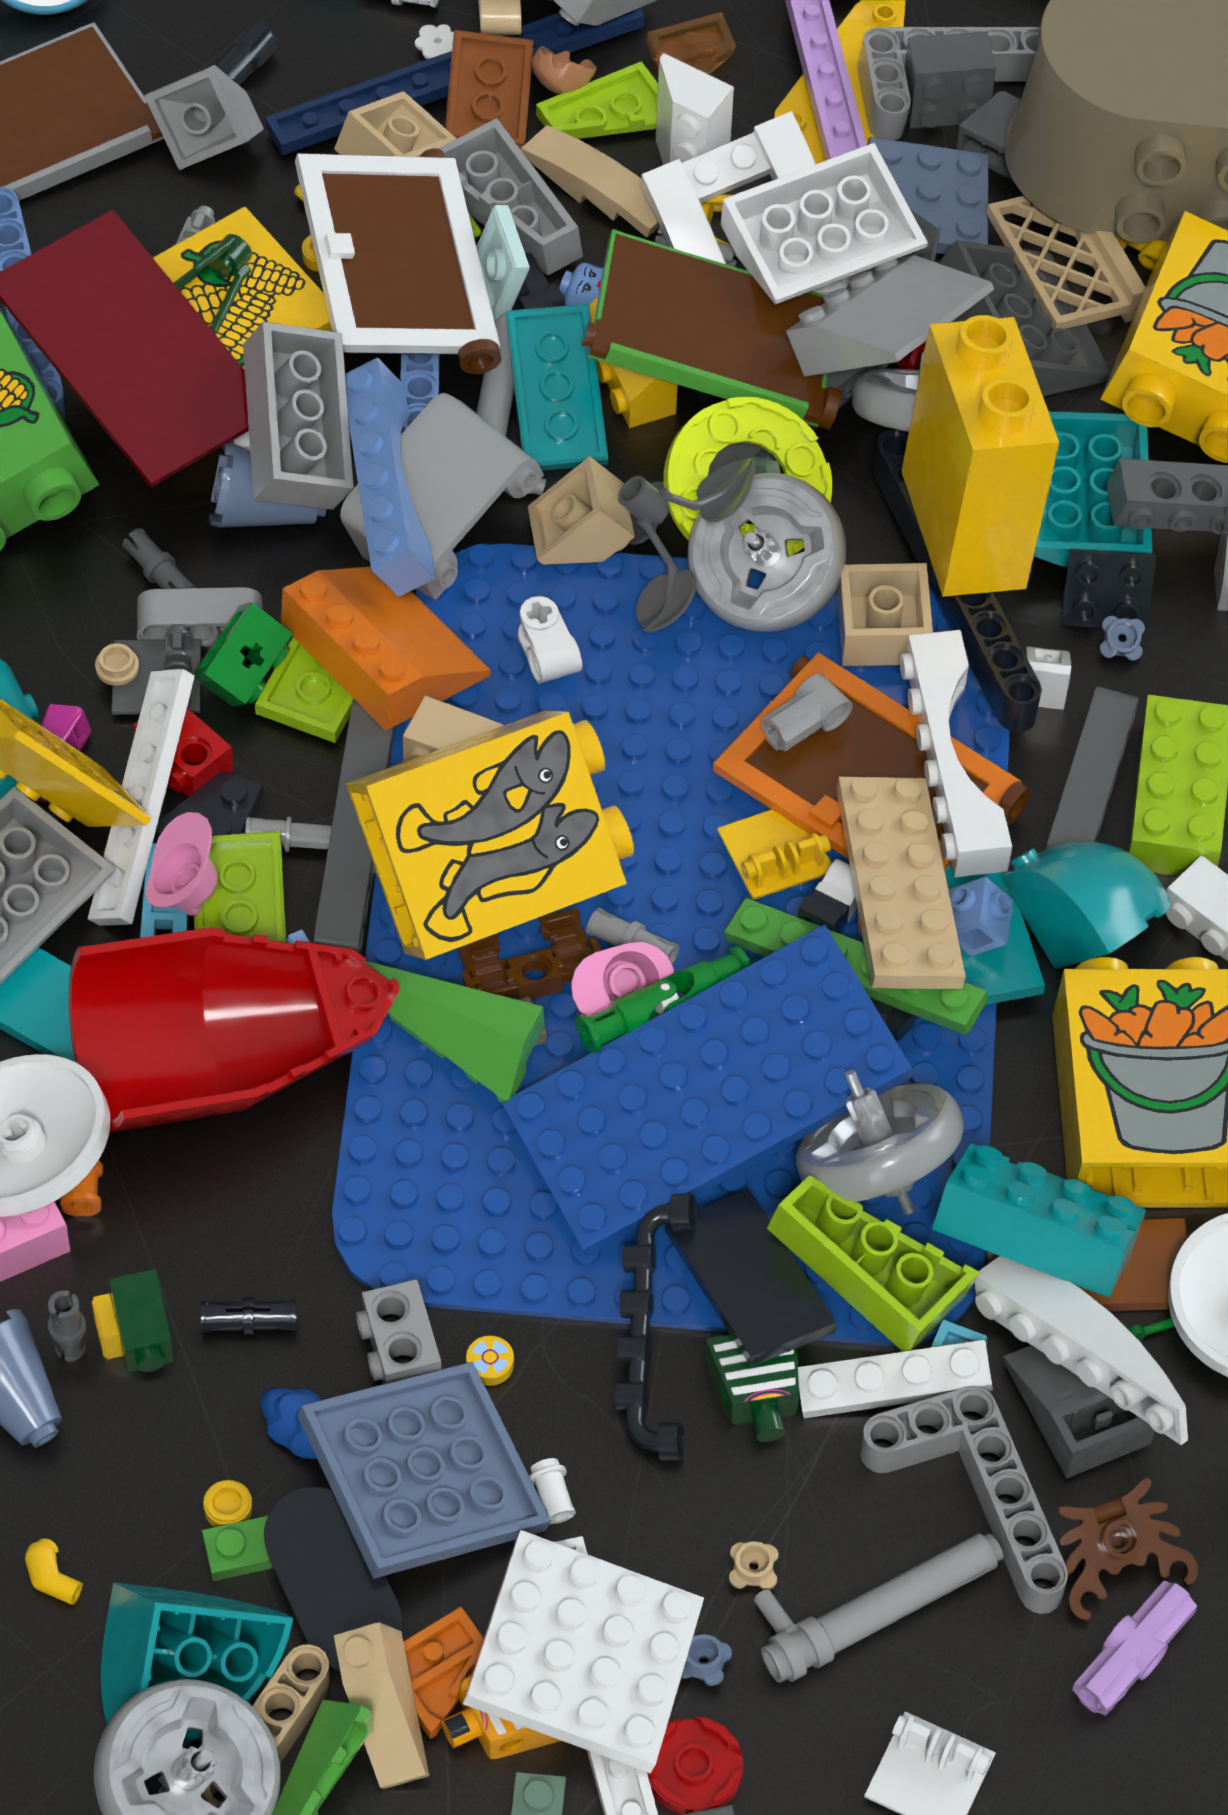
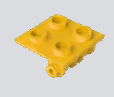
[717,810,832,900]

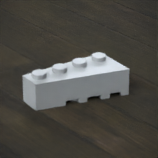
[439,118,583,275]

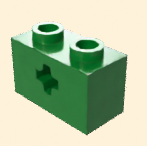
[193,602,293,707]

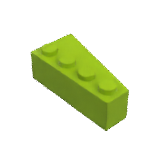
[767,1175,980,1352]

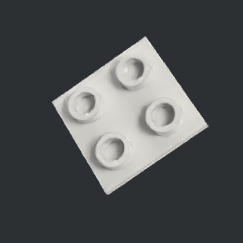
[864,1712,996,1815]

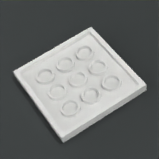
[463,1530,704,1773]

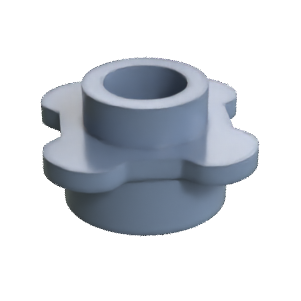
[1100,616,1145,661]
[681,1634,732,1686]

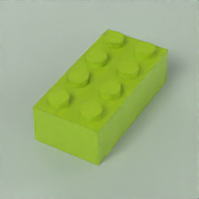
[1128,695,1228,876]

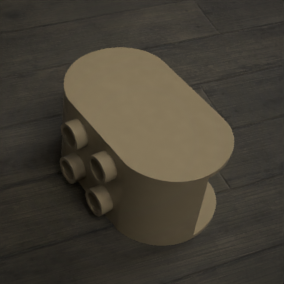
[1004,0,1228,243]

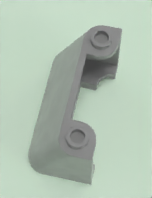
[340,393,544,601]

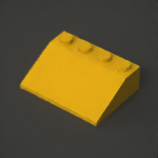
[0,698,152,827]

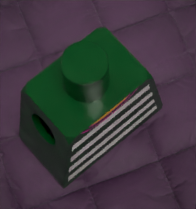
[704,1335,799,1442]

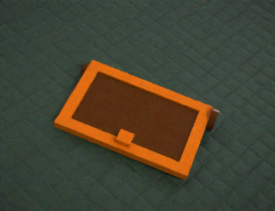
[712,652,1031,871]

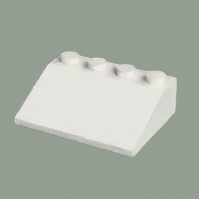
[721,143,928,304]

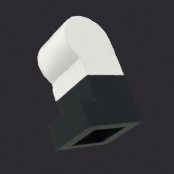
[798,859,857,934]

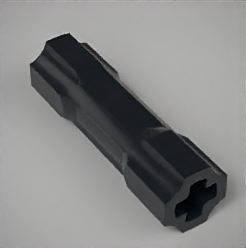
[215,22,278,86]

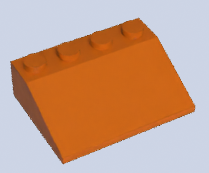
[281,567,491,731]

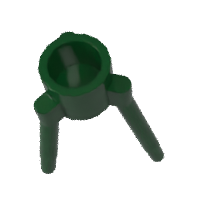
[174,234,252,335]

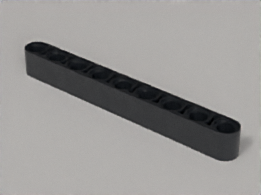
[873,429,1042,732]

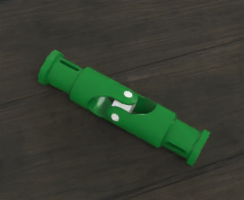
[575,946,751,1053]

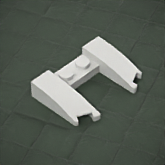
[641,111,816,264]

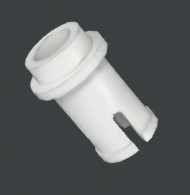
[530,1458,576,1524]

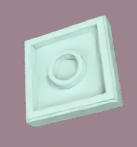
[477,205,530,321]

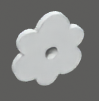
[415,24,454,59]

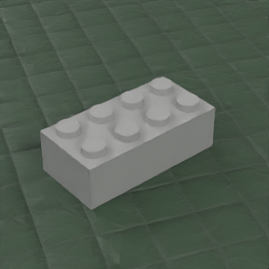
[243,322,354,510]

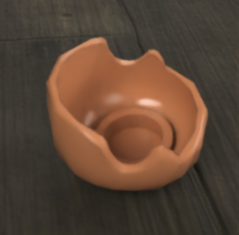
[532,46,597,95]

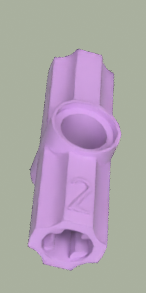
[1072,1580,1197,1716]

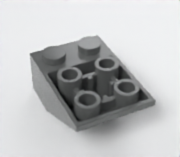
[1002,1345,1155,1478]

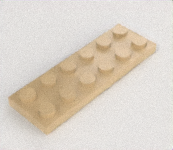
[836,777,966,989]

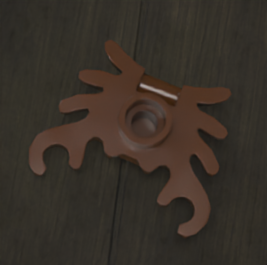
[1058,1477,1198,1621]

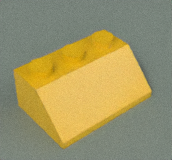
[589,297,678,428]

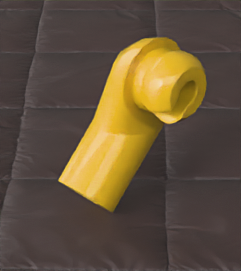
[25,1538,83,1605]

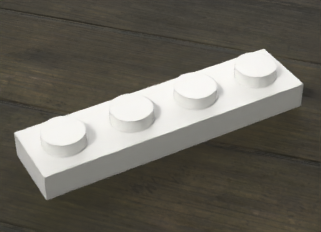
[798,1340,993,1418]

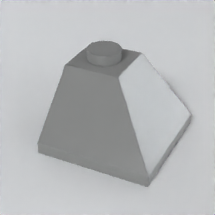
[144,65,264,170]

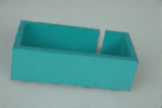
[932,1143,1146,1298]

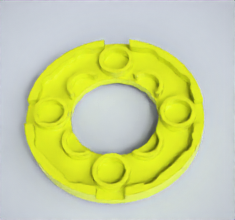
[663,397,832,557]

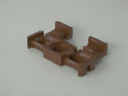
[458,908,602,1000]

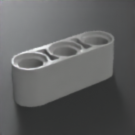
[137,587,263,646]

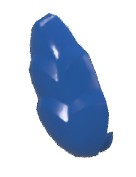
[260,1387,322,1459]

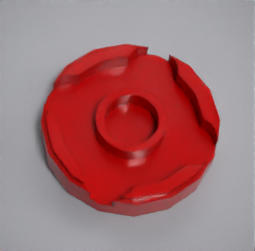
[647,1717,743,1815]

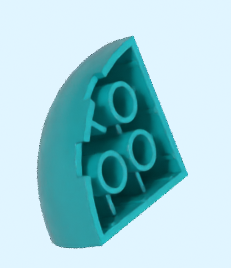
[1000,841,1172,969]
[101,1583,293,1747]

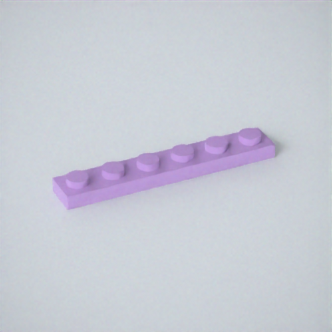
[785,0,867,160]

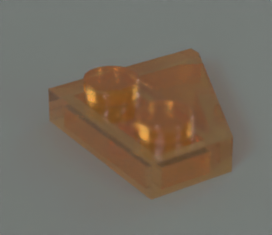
[646,12,736,75]

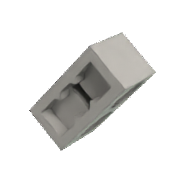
[355,1279,441,1385]

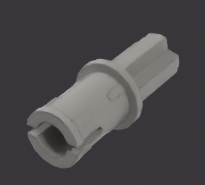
[245,816,332,852]

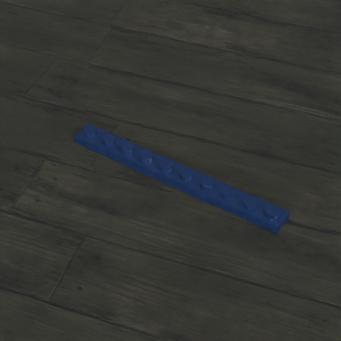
[265,8,644,156]

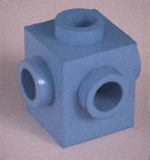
[949,876,1013,956]

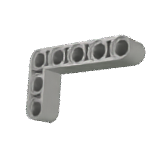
[858,27,1040,141]
[860,1386,1068,1614]

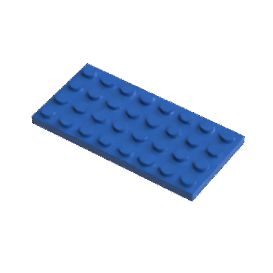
[502,924,915,1256]

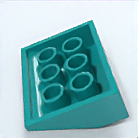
[1034,411,1152,568]

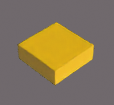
[92,1293,123,1360]

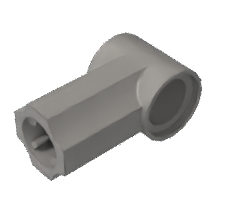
[761,673,853,751]

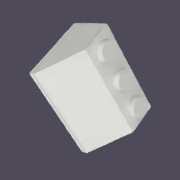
[656,53,734,165]

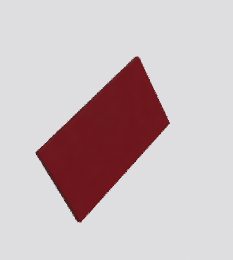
[0,210,249,487]

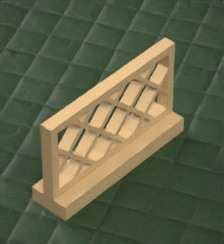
[986,196,1146,329]

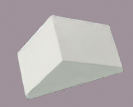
[1025,646,1071,710]

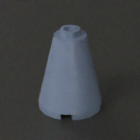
[209,443,327,528]
[0,1309,62,1448]

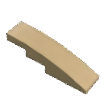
[521,125,660,238]

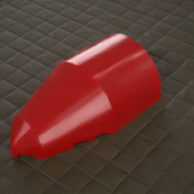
[68,927,399,1133]

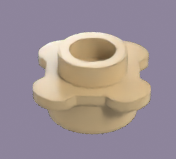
[729,1541,778,1590]

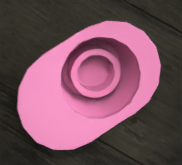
[145,812,218,916]
[571,942,674,1016]

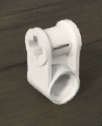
[518,596,582,684]

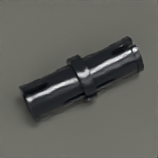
[200,1297,297,1335]

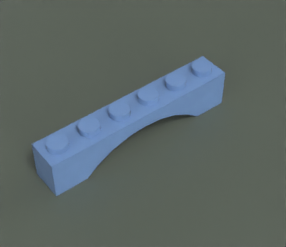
[345,358,436,597]

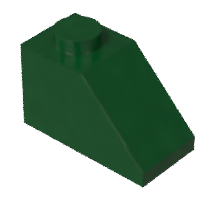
[109,1268,174,1373]

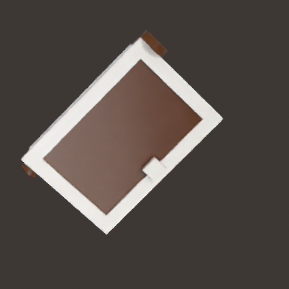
[295,148,501,374]

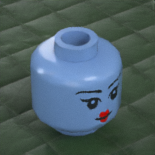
[559,262,603,306]

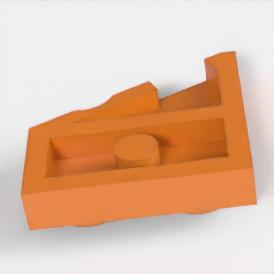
[403,1607,484,1739]

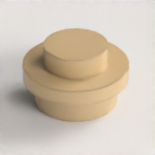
[95,643,139,686]

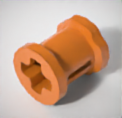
[60,1160,103,1217]

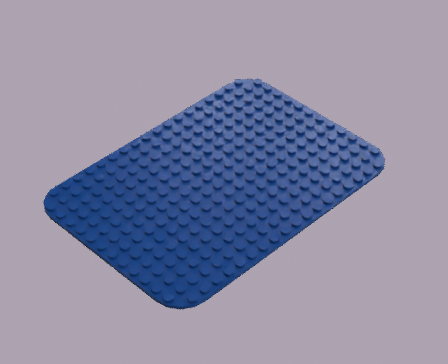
[332,544,1010,1346]

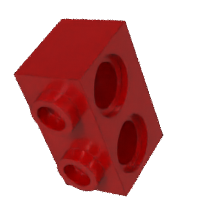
[133,708,234,797]

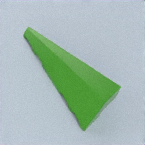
[364,961,545,1103]
[272,1700,373,1815]

